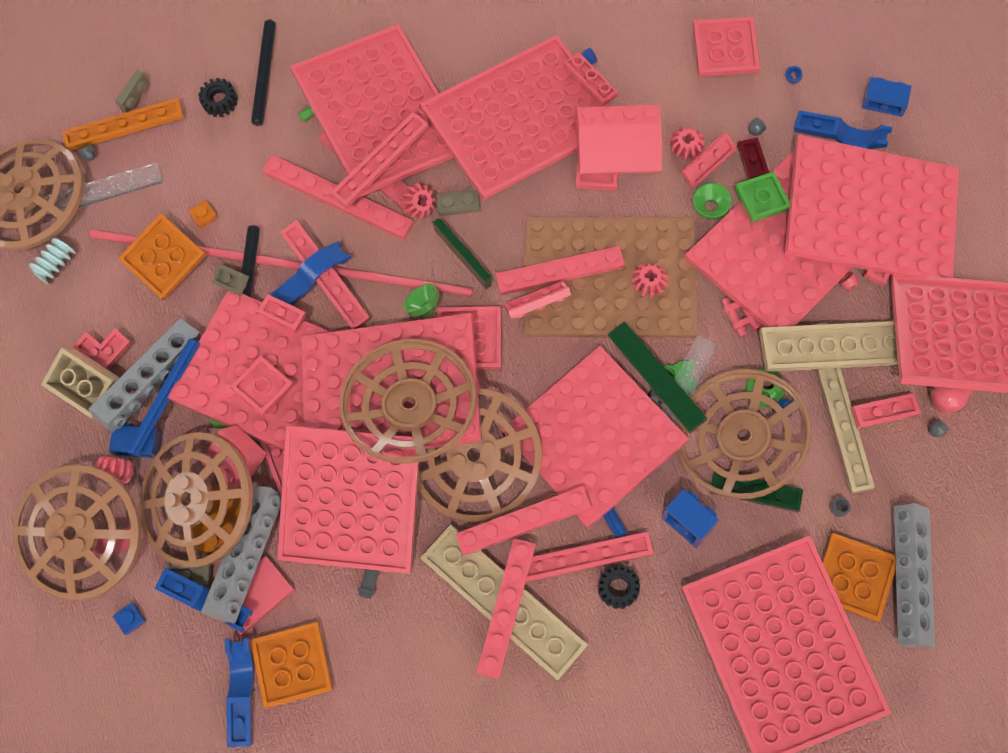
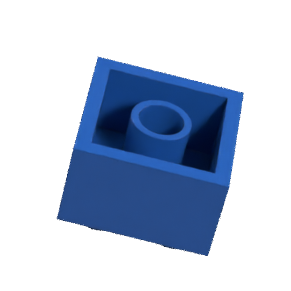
[662,489,719,548]

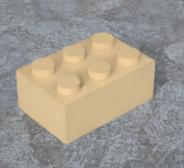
[41,347,119,418]

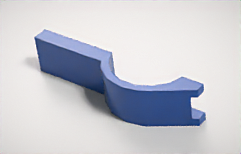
[794,110,892,149]
[270,241,352,305]
[154,568,254,633]
[225,638,254,747]

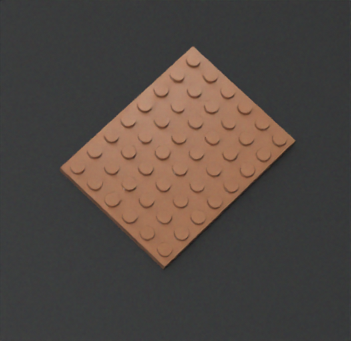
[525,217,697,338]

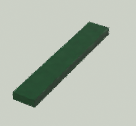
[608,321,708,434]

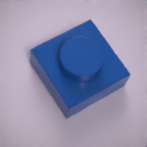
[113,603,146,635]

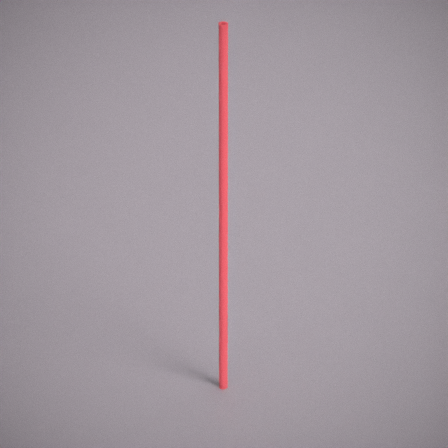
[90,230,473,296]

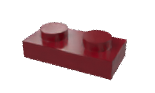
[737,137,769,180]

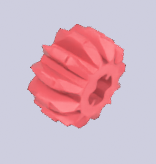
[670,125,705,161]
[400,183,437,219]
[632,261,669,299]
[95,456,134,484]

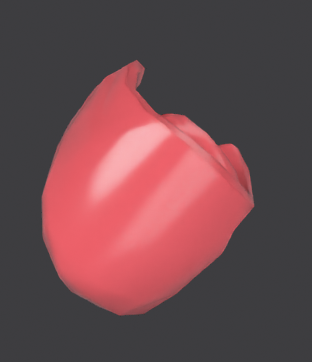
[930,386,973,415]

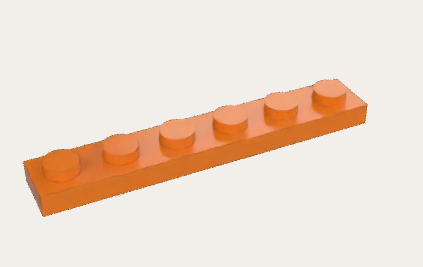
[62,98,184,151]

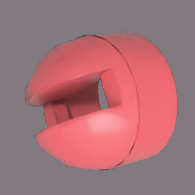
[839,272,859,291]

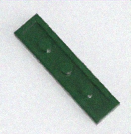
[433,218,492,289]
[710,471,803,512]

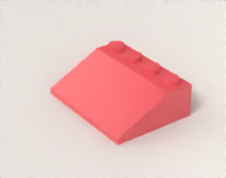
[574,105,662,175]

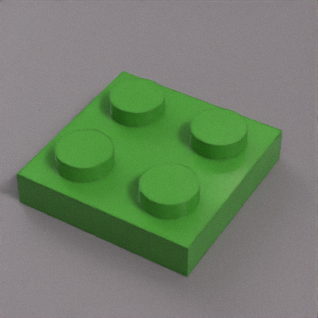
[734,172,790,223]

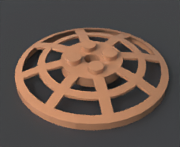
[0,140,84,251]
[339,339,476,464]
[677,369,812,499]
[418,388,542,522]
[140,432,253,568]
[13,465,141,600]

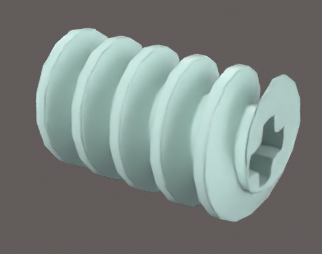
[29,238,76,284]

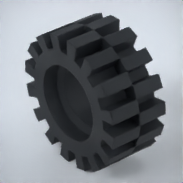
[198,78,238,117]
[598,565,640,609]

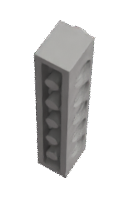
[88,318,201,433]
[201,486,282,623]
[894,503,935,648]

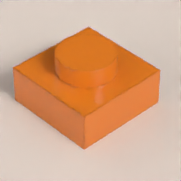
[188,200,218,229]

